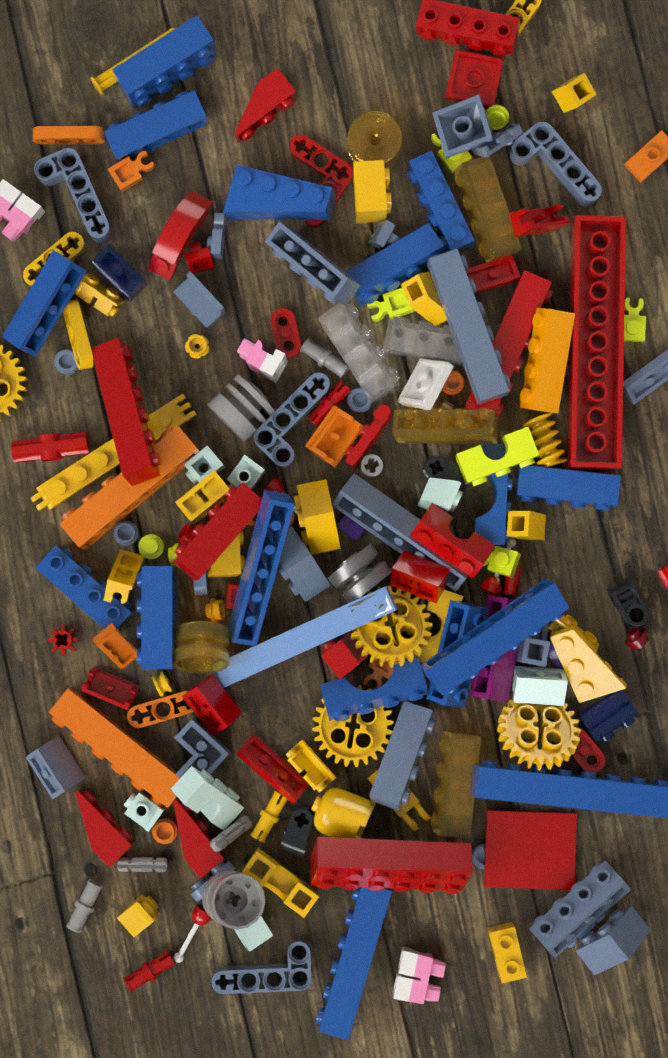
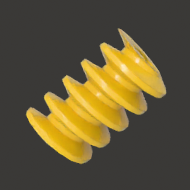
[523,413,568,468]

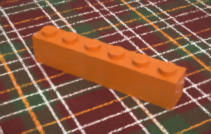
[49,688,180,808]

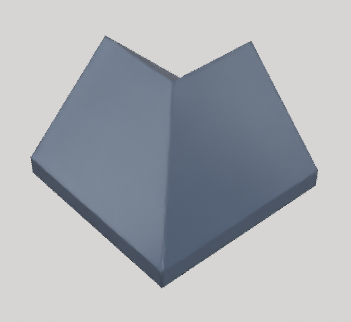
[432,95,494,159]

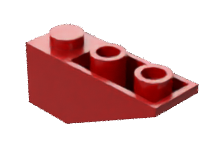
[234,68,296,143]
[75,789,134,867]
[173,797,226,879]

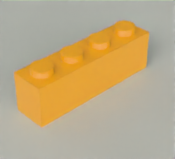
[520,308,575,414]

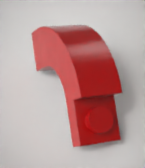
[148,191,213,281]

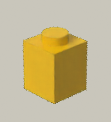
[552,73,597,113]
[507,511,546,540]

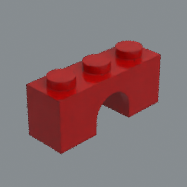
[410,503,495,578]

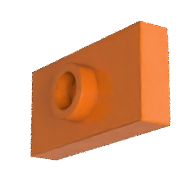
[624,130,668,183]
[92,623,137,670]

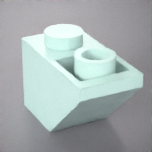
[418,477,463,513]

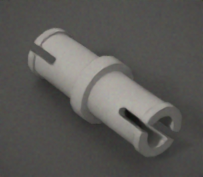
[300,338,350,379]
[66,879,103,933]

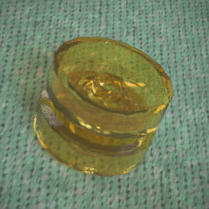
[347,111,402,169]
[173,621,230,673]

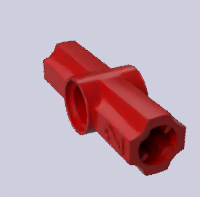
[11,432,90,463]

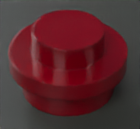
[624,627,649,650]

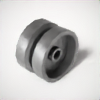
[328,543,392,603]

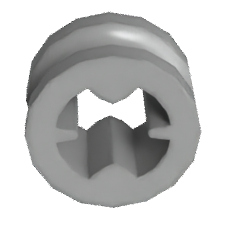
[360,454,383,478]

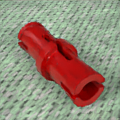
[307,380,351,428]
[123,951,175,992]

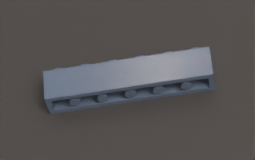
[427,249,511,405]
[332,473,468,592]

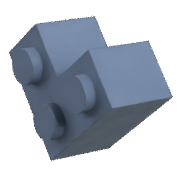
[278,526,331,602]
[175,718,230,778]
[576,906,651,975]

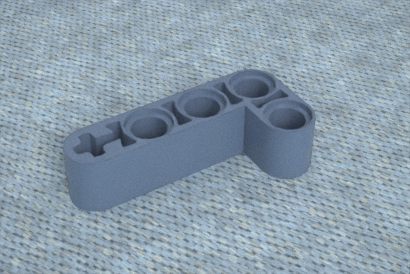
[510,122,602,207]
[34,148,112,244]
[254,372,330,468]
[211,937,312,994]

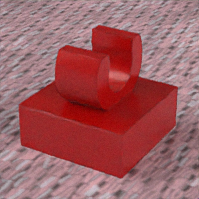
[184,241,214,274]

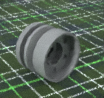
[207,374,275,442]
[202,870,265,930]

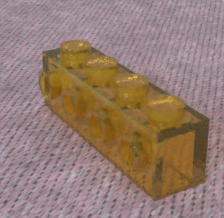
[454,156,522,263]
[392,408,499,444]
[431,731,481,838]

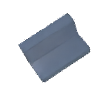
[173,272,226,329]
[25,736,85,800]

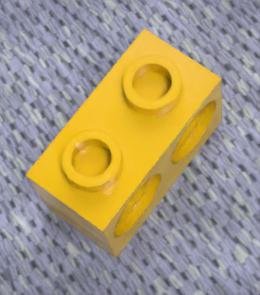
[175,470,230,525]
[487,922,527,983]

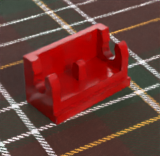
[509,204,570,237]
[390,551,450,604]
[81,666,140,710]
[182,673,242,736]

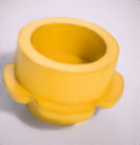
[185,334,209,359]
[205,598,225,623]

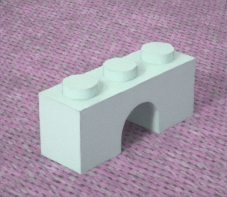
[171,766,244,831]

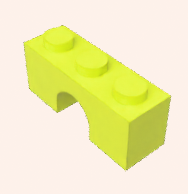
[455,427,539,487]

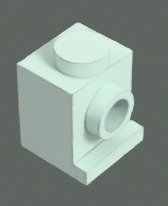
[184,446,226,485]
[227,455,265,490]
[124,791,166,832]

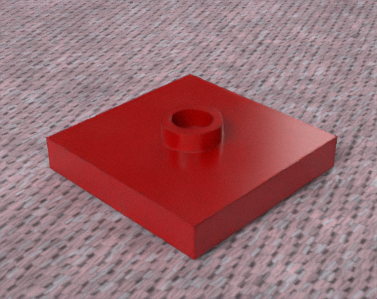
[445,49,504,108]

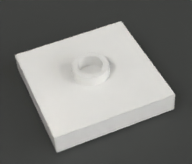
[397,358,454,410]

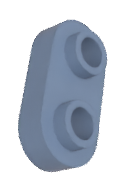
[190,861,235,902]

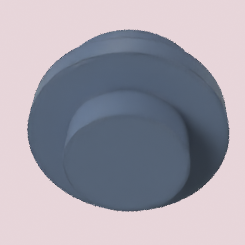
[113,521,139,546]

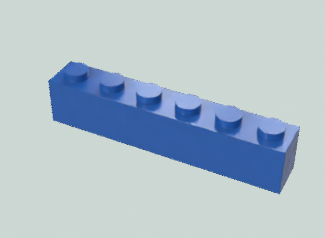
[227,490,295,646]
[420,579,569,696]
[315,887,392,1040]

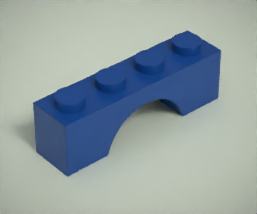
[473,443,512,546]
[320,658,427,721]

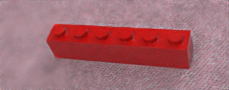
[463,270,553,422]
[91,338,161,486]

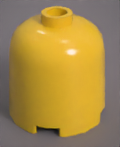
[311,788,376,839]

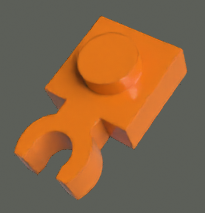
[108,151,155,192]
[363,658,398,689]

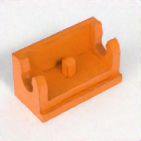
[305,405,364,467]

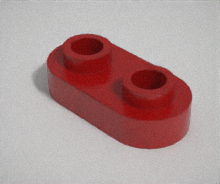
[270,308,301,359]
[571,728,605,773]

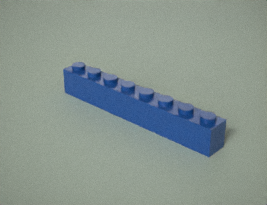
[470,760,668,818]

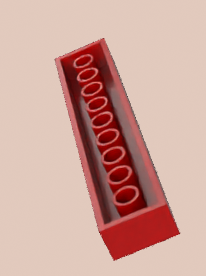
[567,215,626,471]

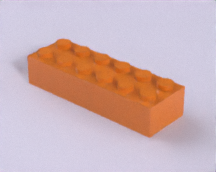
[60,426,200,550]

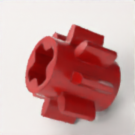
[47,624,80,656]

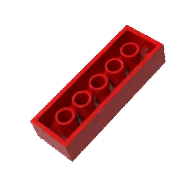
[311,837,473,894]

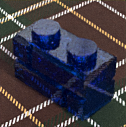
[91,245,147,302]
[577,690,638,743]

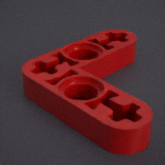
[290,135,353,227]

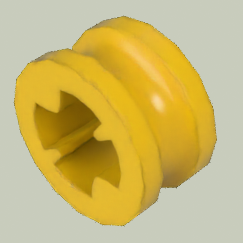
[152,671,173,697]

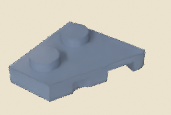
[471,123,523,158]

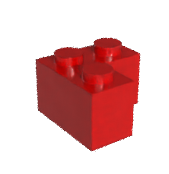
[321,630,370,679]

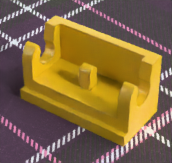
[104,549,144,604]

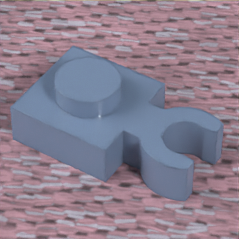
[207,213,227,259]

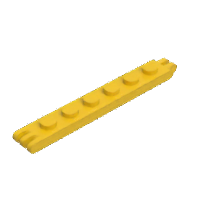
[30,394,197,511]

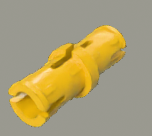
[250,790,287,843]

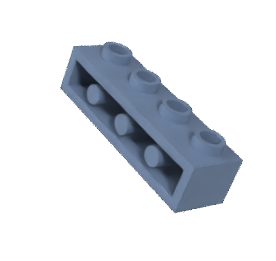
[265,221,361,305]
[369,701,436,811]
[529,861,631,958]

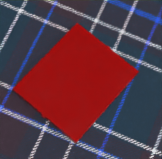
[483,810,577,890]

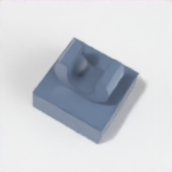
[368,220,401,248]

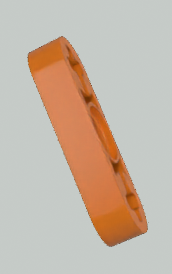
[33,126,105,145]
[127,690,194,728]

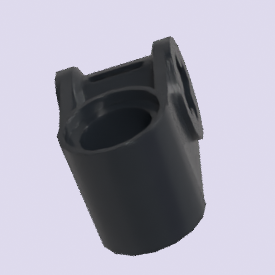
[422,456,467,493]
[607,578,649,627]
[279,805,314,857]

